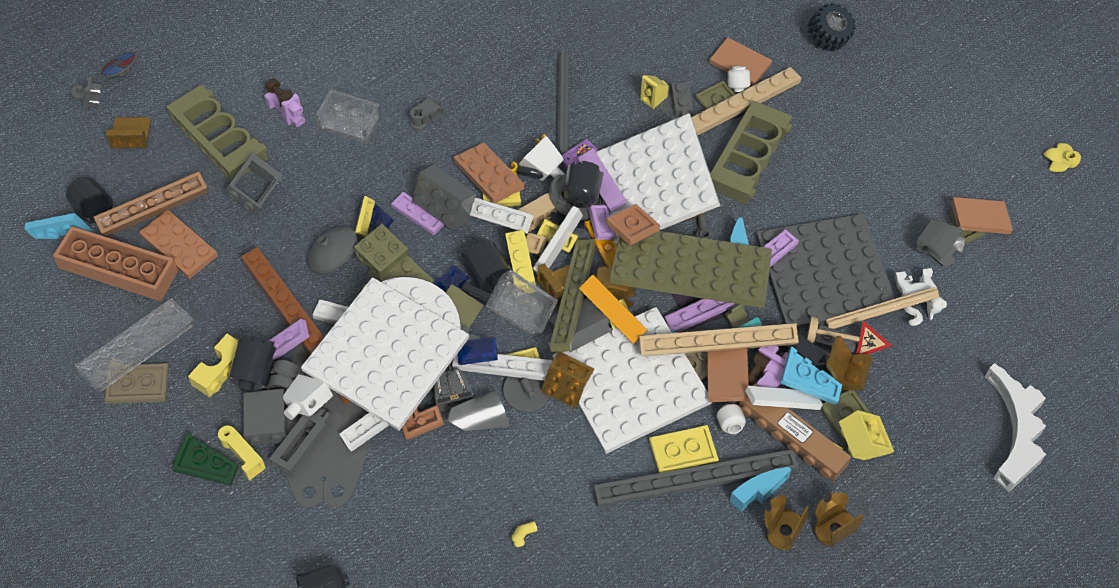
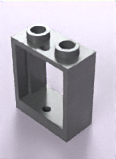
[224,153,283,213]

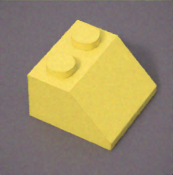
[839,410,894,460]

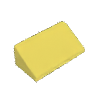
[355,196,375,237]
[537,218,579,253]

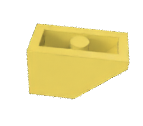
[640,75,669,109]

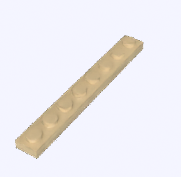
[691,67,801,136]
[639,323,799,357]

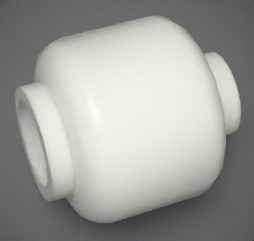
[727,66,750,92]
[717,404,746,434]

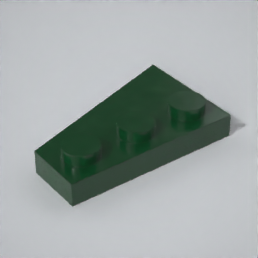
[172,433,238,486]

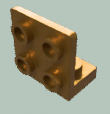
[106,117,151,149]
[537,263,585,307]
[826,335,873,390]
[541,352,595,409]

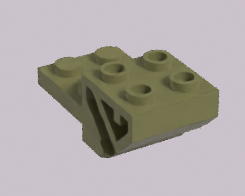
[354,224,434,284]

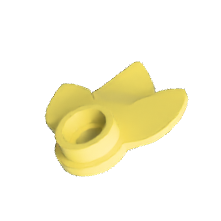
[1044,143,1081,172]

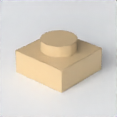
[526,233,547,256]

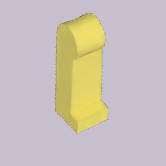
[218,426,266,481]

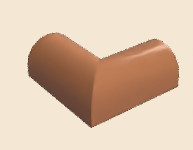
[402,405,445,440]

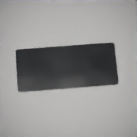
[551,212,584,229]

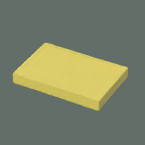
[649,425,719,473]

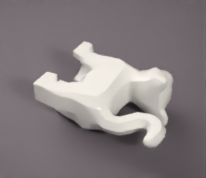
[895,268,947,326]

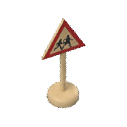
[807,316,892,354]

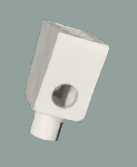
[283,374,333,420]

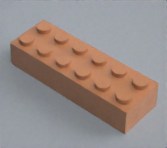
[53,226,178,302]

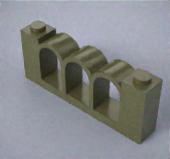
[166,84,268,181]
[710,100,793,205]

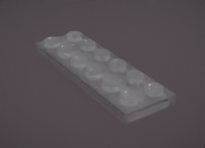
[75,298,196,393]

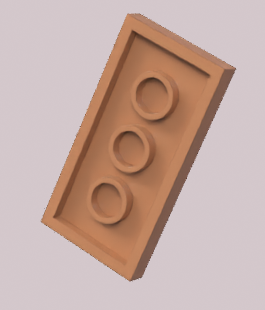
[453,142,524,203]
[139,210,218,279]

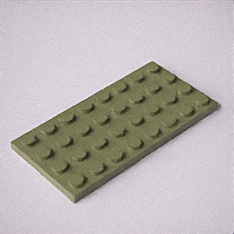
[610,231,772,308]

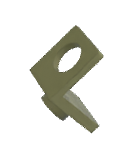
[725,305,751,328]

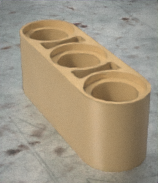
[515,193,558,234]

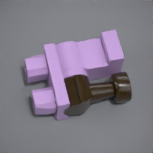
[264,78,305,127]
[748,346,788,388]

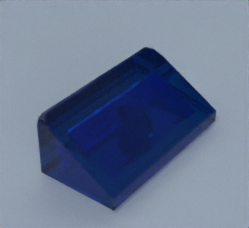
[457,337,498,365]

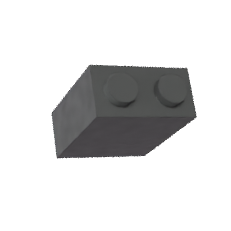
[548,298,610,352]
[244,389,288,446]

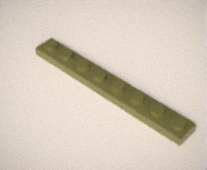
[550,239,596,352]

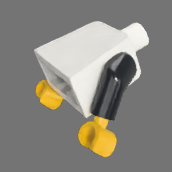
[510,135,564,181]

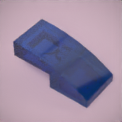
[433,265,469,293]

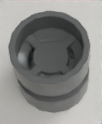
[267,360,299,392]

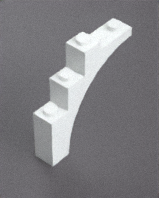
[985,363,1046,492]

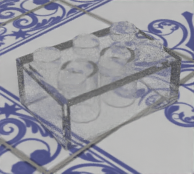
[315,89,382,144]
[485,270,558,337]

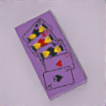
[561,139,598,168]

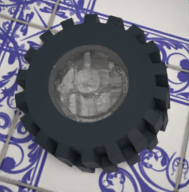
[807,3,856,51]

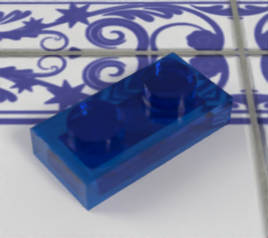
[355,198,394,229]

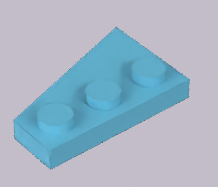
[24,213,95,239]
[780,347,842,405]

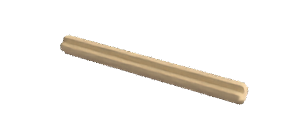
[826,287,939,329]

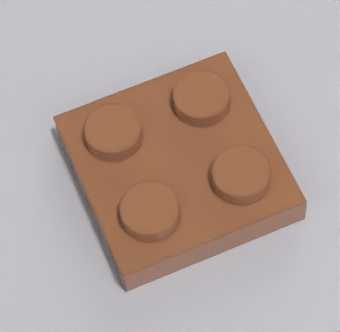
[606,204,660,246]

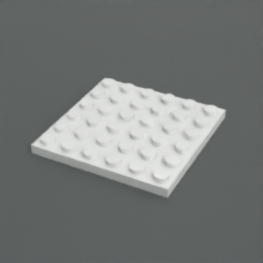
[596,114,720,245]
[301,277,469,431]
[552,307,712,454]

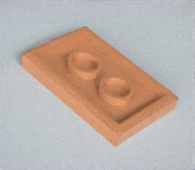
[709,38,772,86]
[951,197,1013,234]
[708,348,749,402]

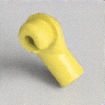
[512,521,537,547]

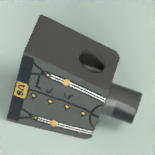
[434,364,474,412]

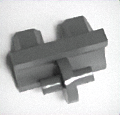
[71,76,102,111]

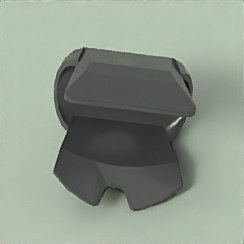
[917,217,965,267]

